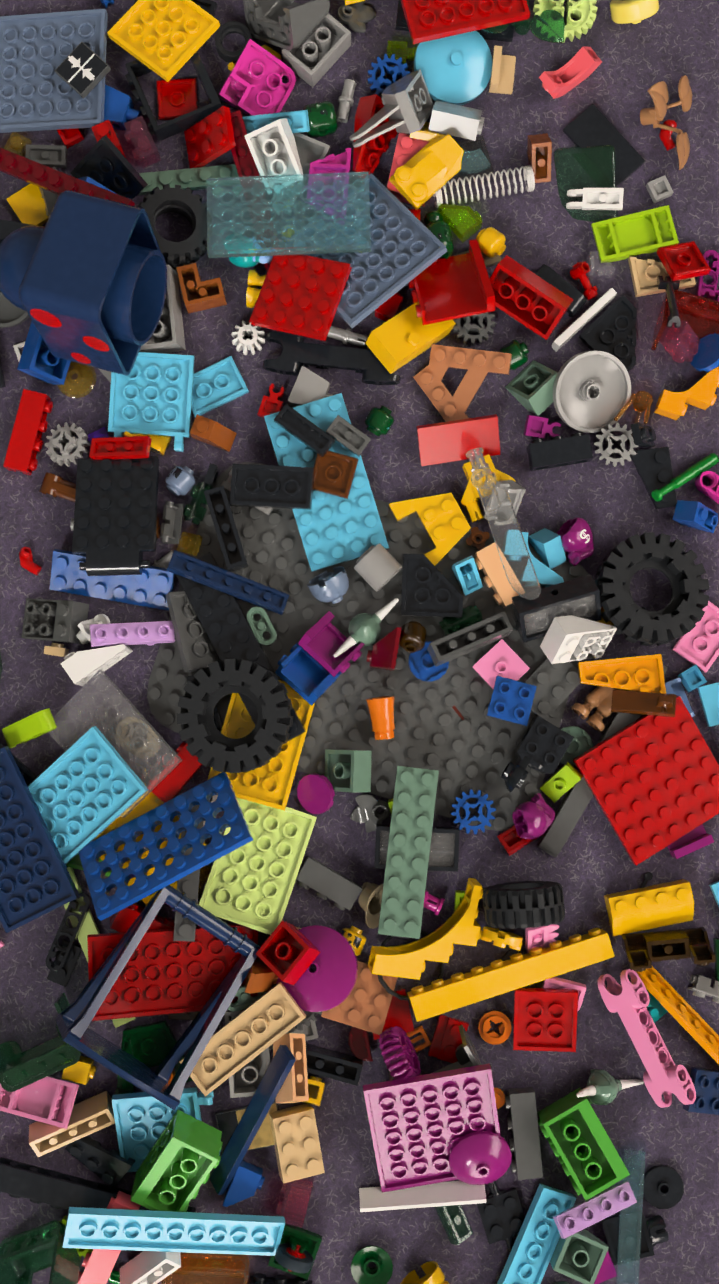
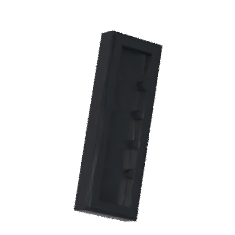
[274,404,335,457]

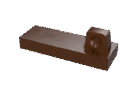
[611,690,676,717]

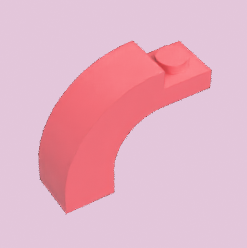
[539,46,602,99]

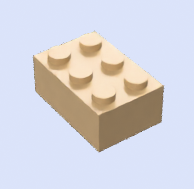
[269,1104,325,1183]

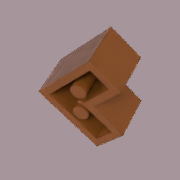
[176,263,227,314]

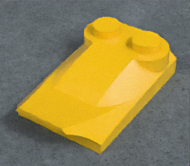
[389,134,464,211]

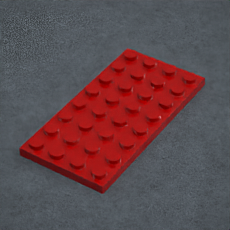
[87,923,258,1021]

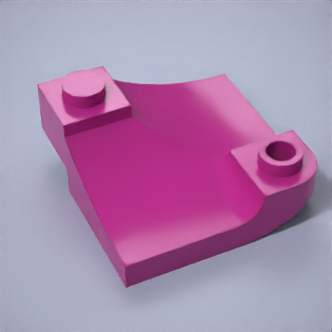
[218,39,296,116]

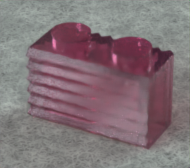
[275,1178,313,1228]

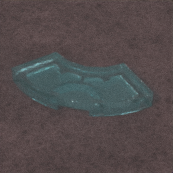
[460,148,491,173]

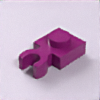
[523,415,561,438]

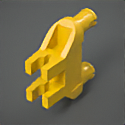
[461,454,516,523]

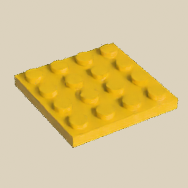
[107,0,220,82]

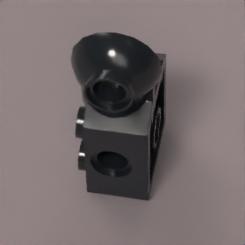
[501,716,574,792]

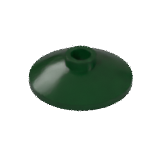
[351,1245,393,1284]

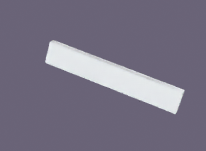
[359,1181,486,1212]

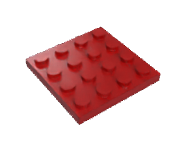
[249,249,352,341]

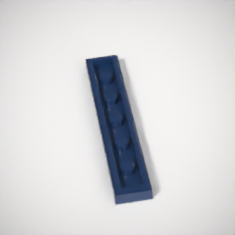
[167,550,289,615]

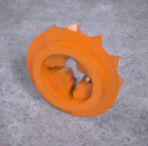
[478,1010,512,1045]

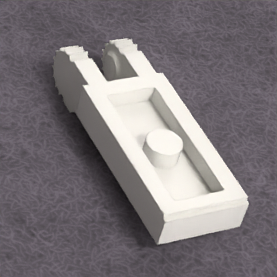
[566,188,624,210]

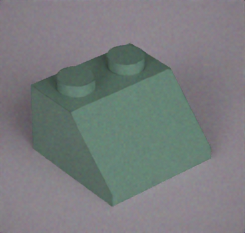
[505,360,558,416]
[325,749,372,793]
[550,1229,609,1284]

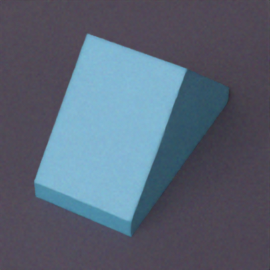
[528,528,566,569]
[451,555,483,596]

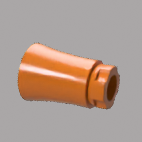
[366,696,395,740]

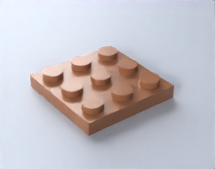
[321,960,398,1035]

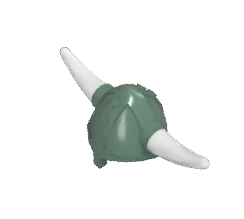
[333,598,399,657]
[576,1069,644,1105]

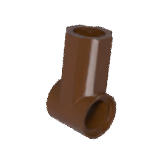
[39,472,76,502]

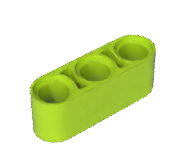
[1,708,57,749]

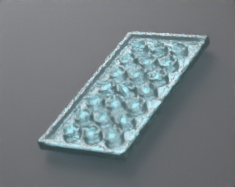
[207,172,371,258]

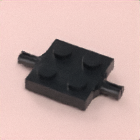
[477,1181,525,1252]

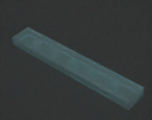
[616,1149,645,1284]

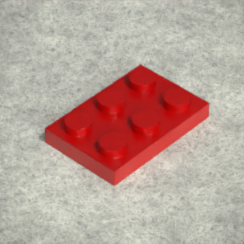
[184,106,236,168]

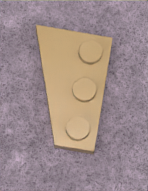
[628,256,696,297]

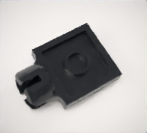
[601,1209,669,1265]

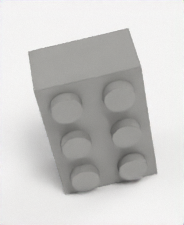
[282,13,351,88]

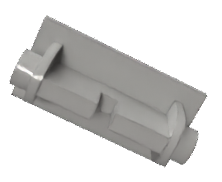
[687,974,719,1004]

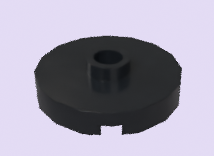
[642,1165,684,1209]

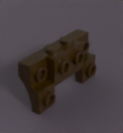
[621,927,716,972]

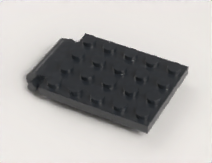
[72,456,159,576]

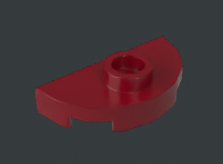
[348,1027,373,1061]

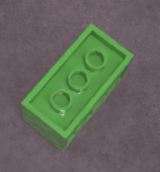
[537,1088,630,1200]
[130,1110,223,1212]

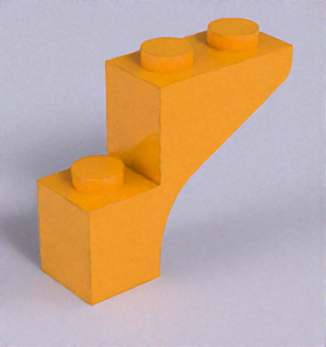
[654,367,719,420]

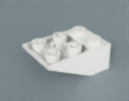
[540,615,617,664]

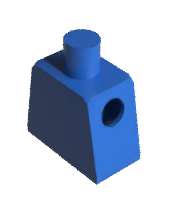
[104,84,142,131]

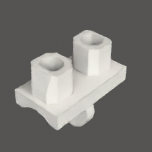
[76,614,110,644]

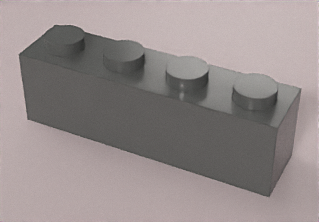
[427,611,513,667]
[505,1087,543,1180]

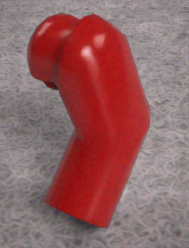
[19,546,42,576]

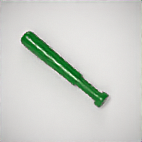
[651,453,719,501]

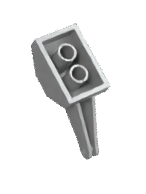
[349,70,434,148]

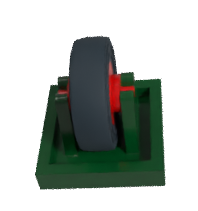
[268,1222,322,1280]

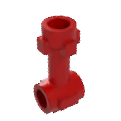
[570,261,599,301]

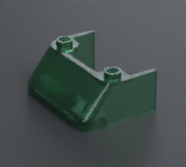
[0,993,82,1092]
[0,1220,80,1284]

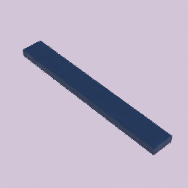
[209,1045,296,1195]

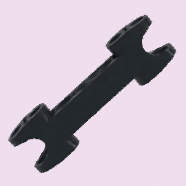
[263,331,400,385]

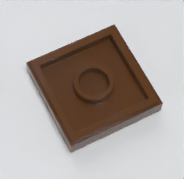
[313,451,359,499]

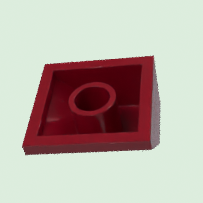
[366,627,402,671]

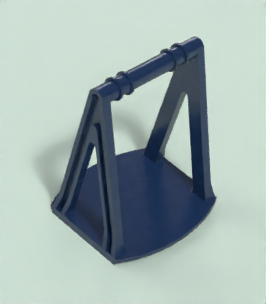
[55,885,261,1110]

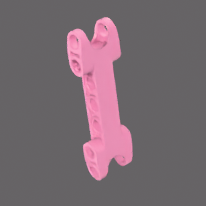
[598,969,696,1108]

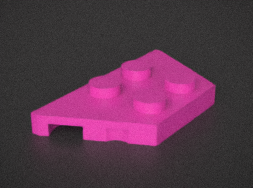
[307,148,352,223]

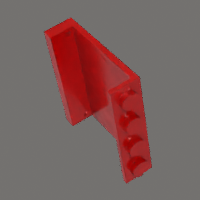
[408,239,495,325]

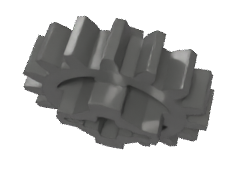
[453,312,496,346]

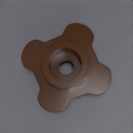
[466,527,490,550]

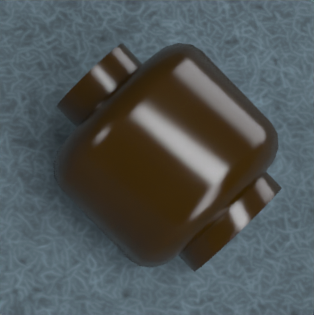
[399,621,427,653]

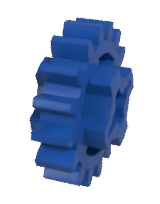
[368,54,410,96]
[450,789,496,834]

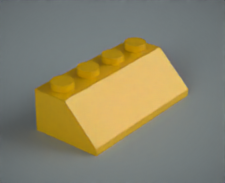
[604,879,694,936]

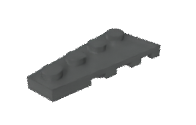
[165,591,221,673]

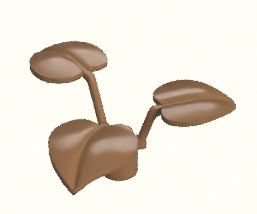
[640,75,692,170]

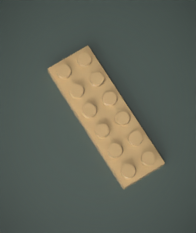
[180,982,306,1097]

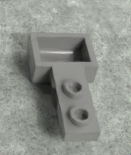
[272,133,330,216]

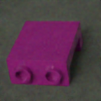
[298,611,364,677]

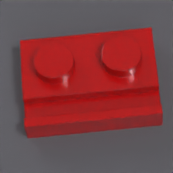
[428,1014,469,1063]

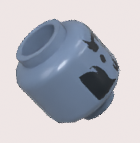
[165,466,195,496]

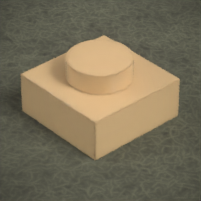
[44,643,69,657]

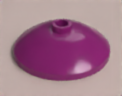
[448,1131,512,1185]

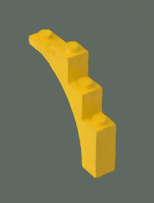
[367,878,483,980]

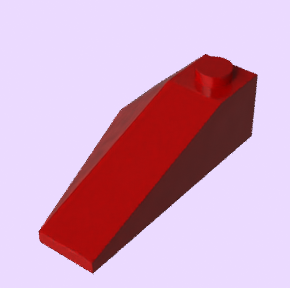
[353,94,397,179]

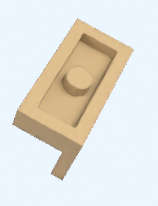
[489,45,516,95]

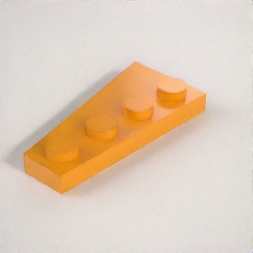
[578,654,666,694]

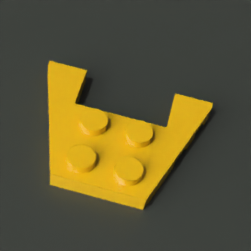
[389,493,471,566]

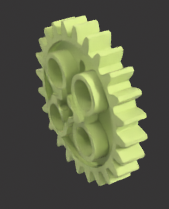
[533,0,598,43]

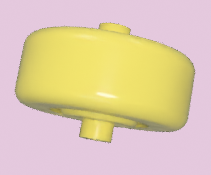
[610,0,659,24]

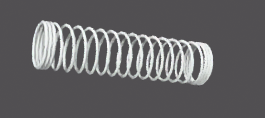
[433,165,535,208]

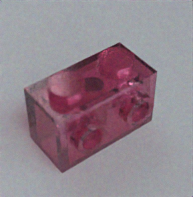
[123,116,161,169]
[660,321,700,363]

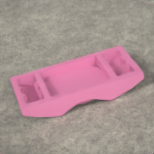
[0,1065,79,1129]

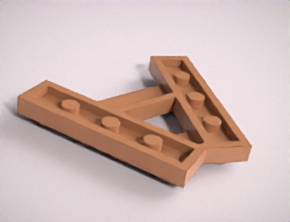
[413,344,512,422]

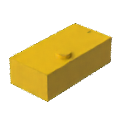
[365,303,456,374]

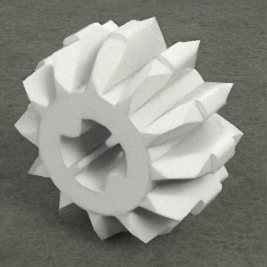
[231,321,265,355]

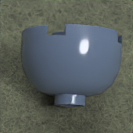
[307,566,349,604]

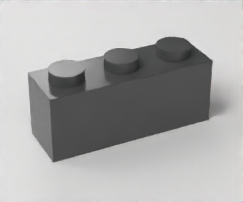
[296,856,362,911]

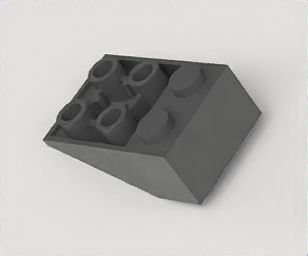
[21,598,89,644]

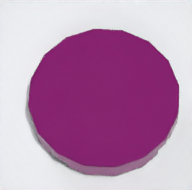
[297,773,335,814]

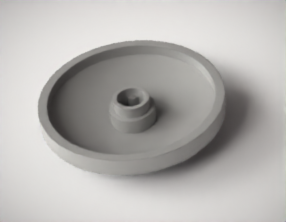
[553,350,631,433]

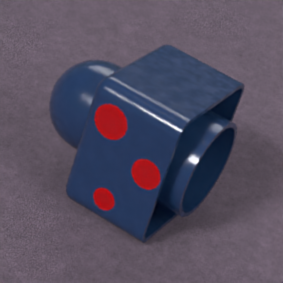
[0,190,167,376]

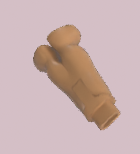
[571,686,626,732]

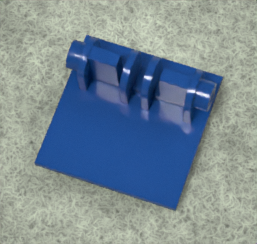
[487,676,537,726]

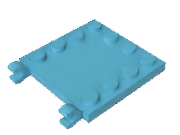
[108,352,195,452]
[112,1087,221,1172]

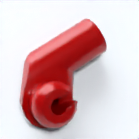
[659,119,677,151]

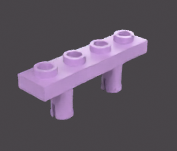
[89,621,175,647]
[553,1181,637,1239]

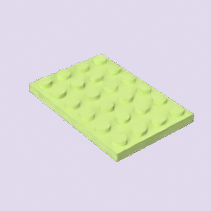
[199,798,317,935]

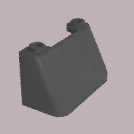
[243,0,330,50]

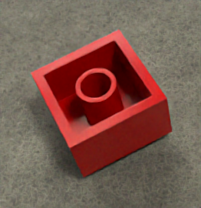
[256,920,320,985]

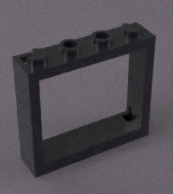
[125,52,222,142]

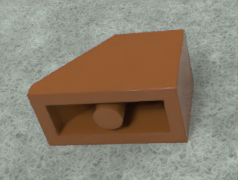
[527,133,552,183]
[190,414,237,452]
[245,958,278,993]

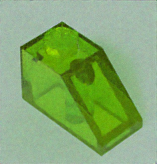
[438,204,483,243]

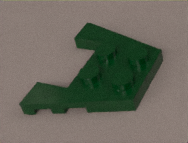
[115,1021,193,1094]

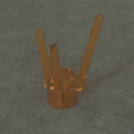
[614,391,653,443]

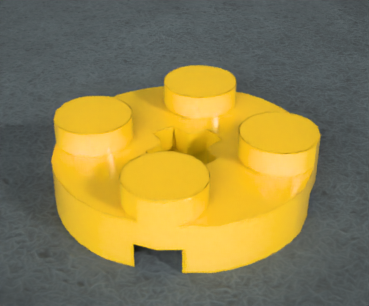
[480,926,523,951]

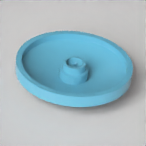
[414,31,492,105]

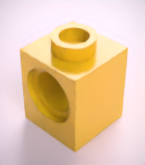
[61,1053,97,1085]

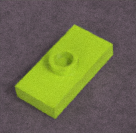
[540,762,583,803]

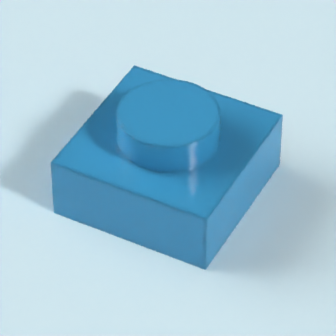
[677,665,707,693]

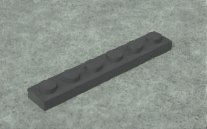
[173,821,203,942]

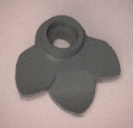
[337,1,376,33]
[350,794,390,833]

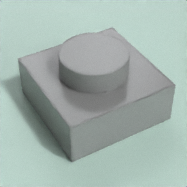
[646,175,674,203]

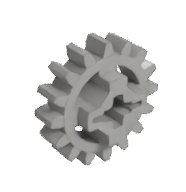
[45,422,90,467]
[594,423,639,467]

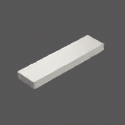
[552,288,617,352]

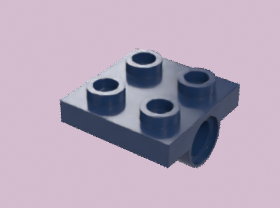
[683,1067,719,1115]

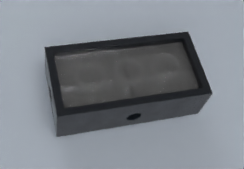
[512,574,602,643]
[374,824,460,872]

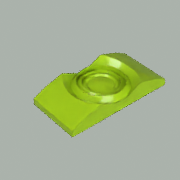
[591,205,679,263]

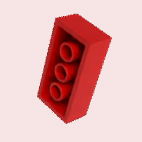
[490,255,573,340]

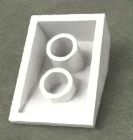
[244,118,304,195]
[61,644,133,686]

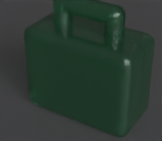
[554,145,618,222]

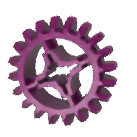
[379,1026,421,1080]

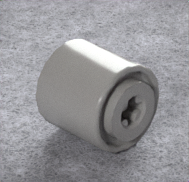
[354,543,403,592]

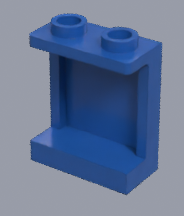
[275,642,341,706]

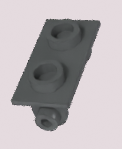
[159,501,184,544]

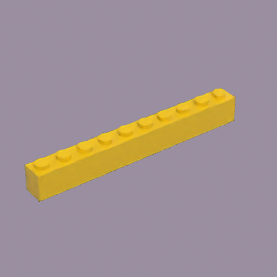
[407,928,615,1022]

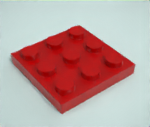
[513,988,578,1052]

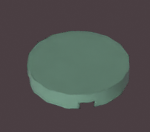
[560,726,593,767]

